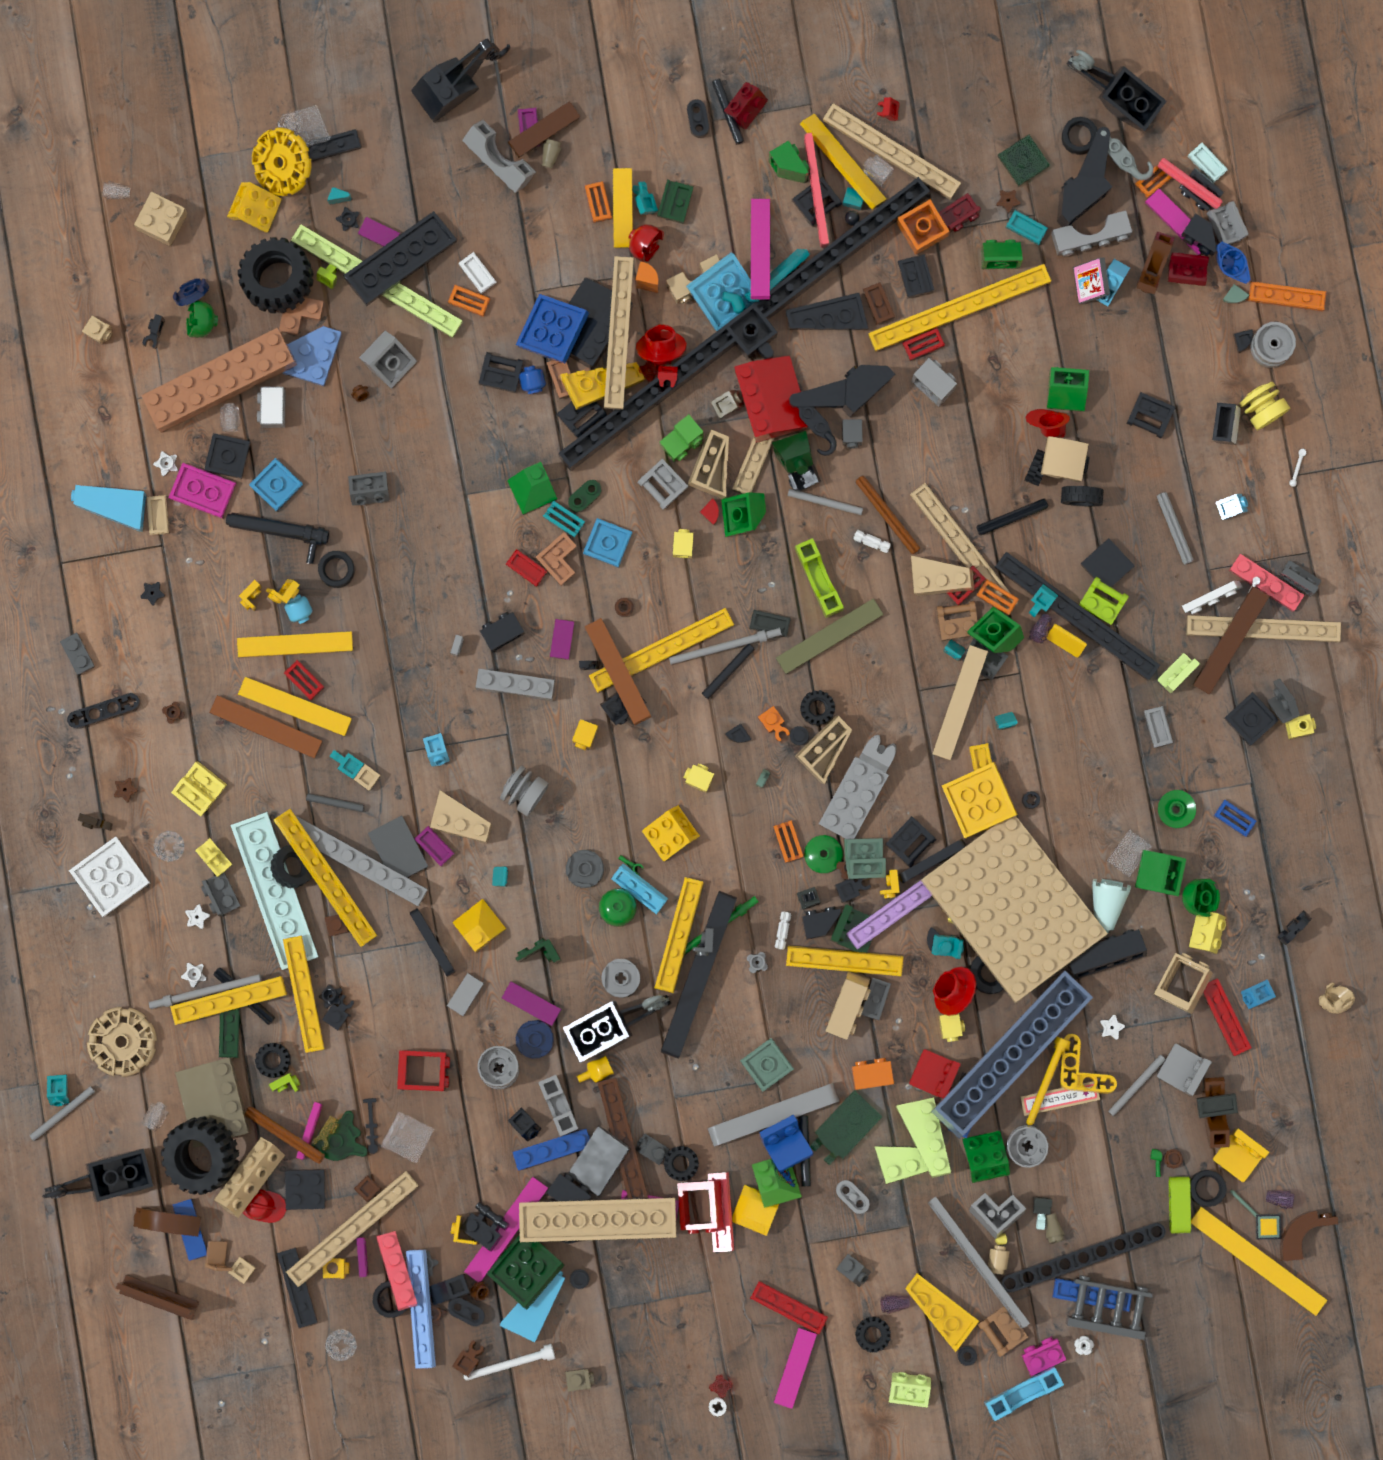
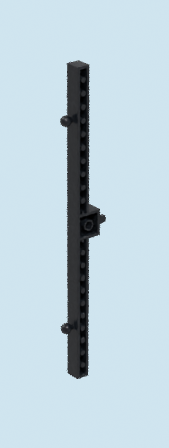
[558,177,930,472]

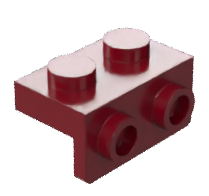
[724,82,768,130]
[938,193,981,233]
[1168,252,1209,286]

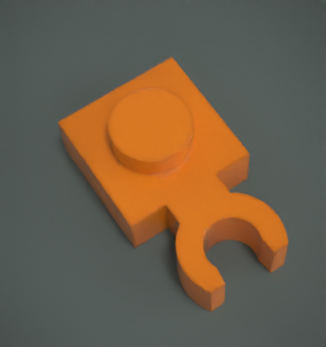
[758,706,790,742]

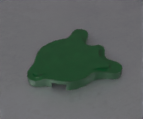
[311,1111,368,1161]

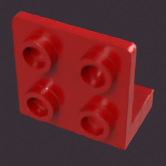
[909,1049,961,1099]

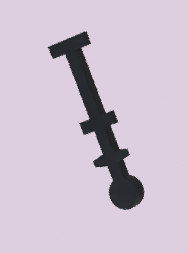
[363,1098,378,1154]

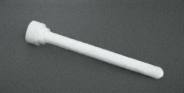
[464,1344,556,1380]

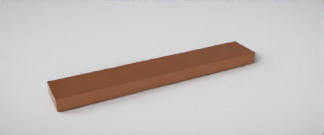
[584,618,651,726]
[209,695,323,759]

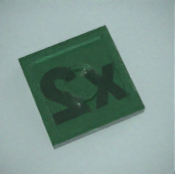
[997,135,1050,187]

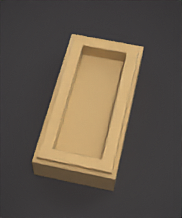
[147,495,169,536]

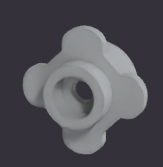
[747,952,768,973]

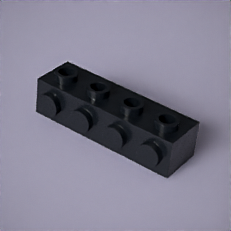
[1068,929,1147,980]

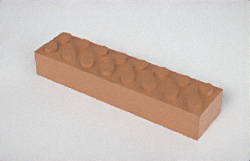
[141,328,297,433]

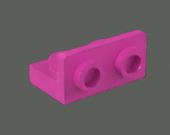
[1021,1336,1066,1376]

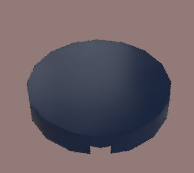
[173,278,209,306]
[515,1020,554,1059]

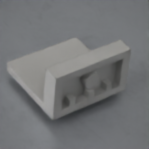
[1157,1044,1211,1096]

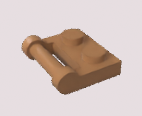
[936,601,978,641]
[977,1306,1028,1357]

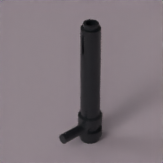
[226,512,330,564]

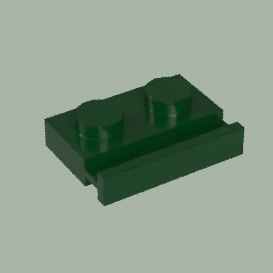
[657,179,694,224]

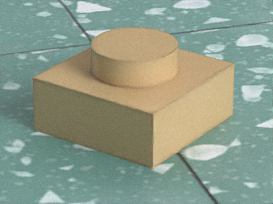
[354,764,381,791]
[228,1256,256,1284]

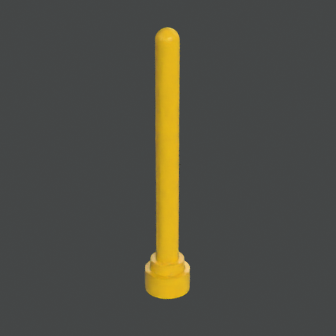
[1026,1036,1071,1126]

